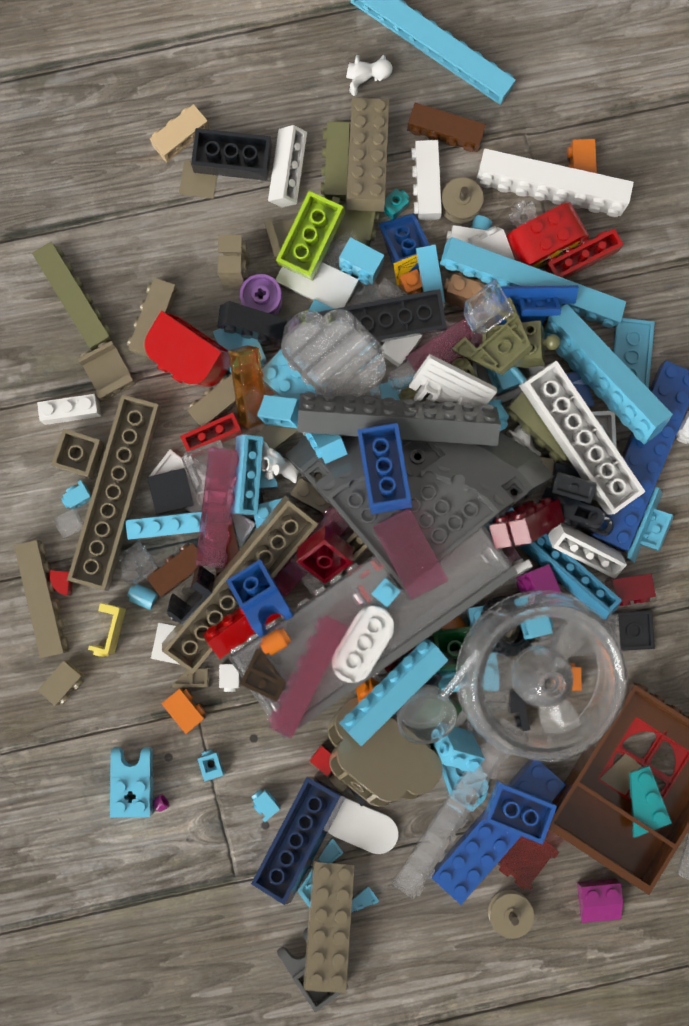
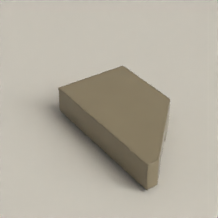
[172,668,209,688]

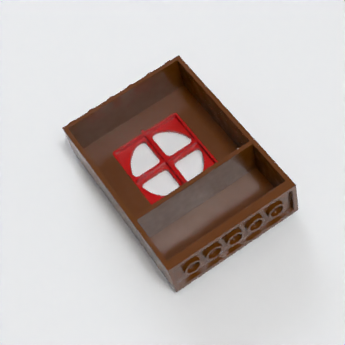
[549,682,689,895]

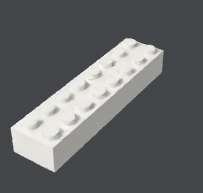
[476,149,634,217]
[519,360,645,514]

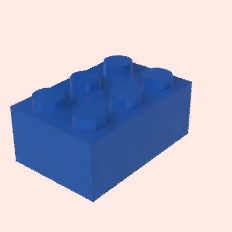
[483,780,557,845]

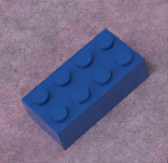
[357,423,412,514]

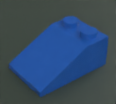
[379,213,430,272]

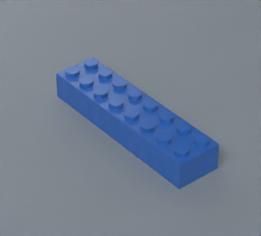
[430,756,566,905]

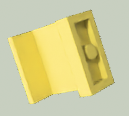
[88,603,126,657]

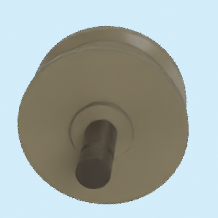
[441,178,484,224]
[488,889,534,939]

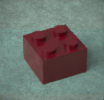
[296,525,354,584]
[605,573,656,606]

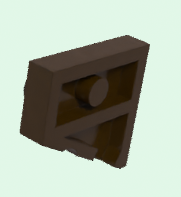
[240,648,286,702]

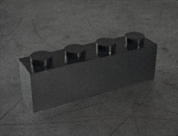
[217,301,291,349]

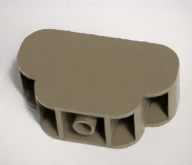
[328,698,443,807]

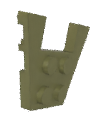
[452,297,533,375]

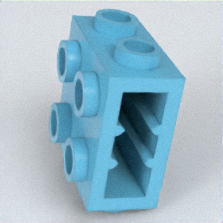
[430,722,485,772]

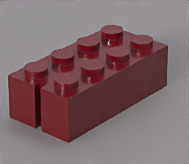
[489,497,565,549]

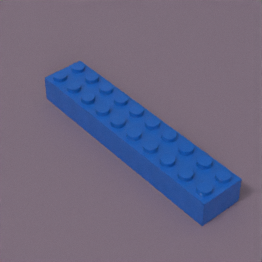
[588,360,689,552]

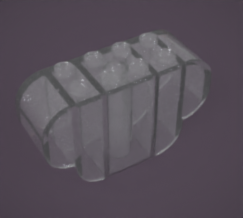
[281,309,386,399]

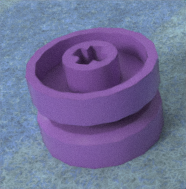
[240,274,283,316]

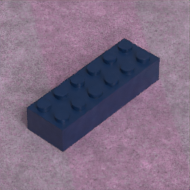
[251,777,346,905]

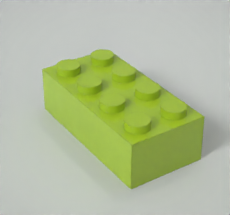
[276,191,346,281]

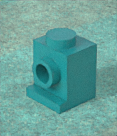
[384,188,409,220]

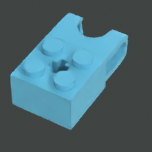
[110,747,154,818]

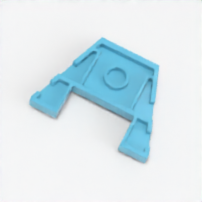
[297,838,379,912]

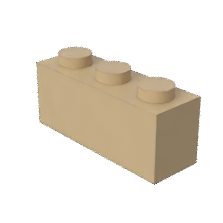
[150,104,210,163]

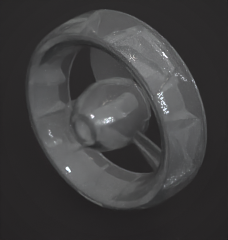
[455,590,628,762]

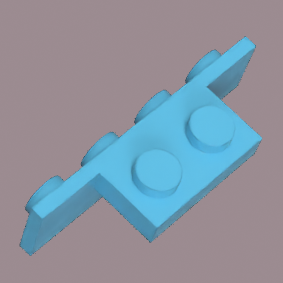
[627,487,674,563]

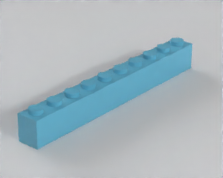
[351,0,516,105]
[440,237,626,328]

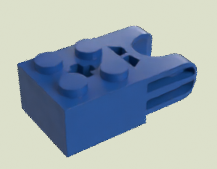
[226,559,294,638]

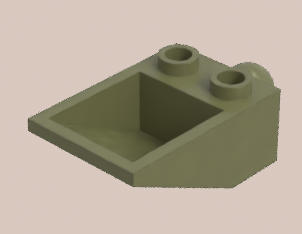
[482,321,561,368]

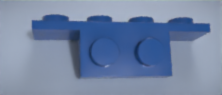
[499,285,579,317]

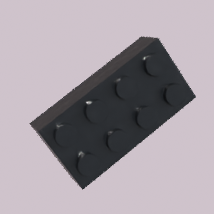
[191,128,272,181]

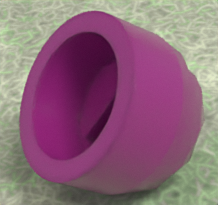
[152,794,170,812]

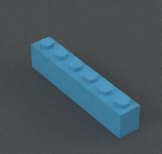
[518,534,622,622]

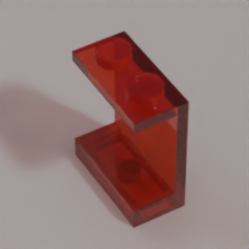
[498,836,559,891]

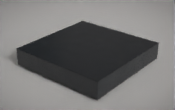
[147,468,194,515]
[612,610,655,651]

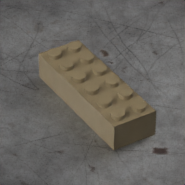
[346,98,389,212]
[303,862,355,993]

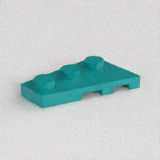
[629,765,671,838]

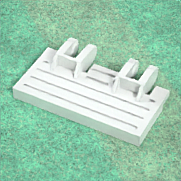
[409,354,497,406]

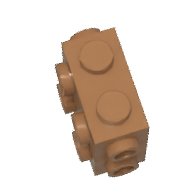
[443,273,491,312]

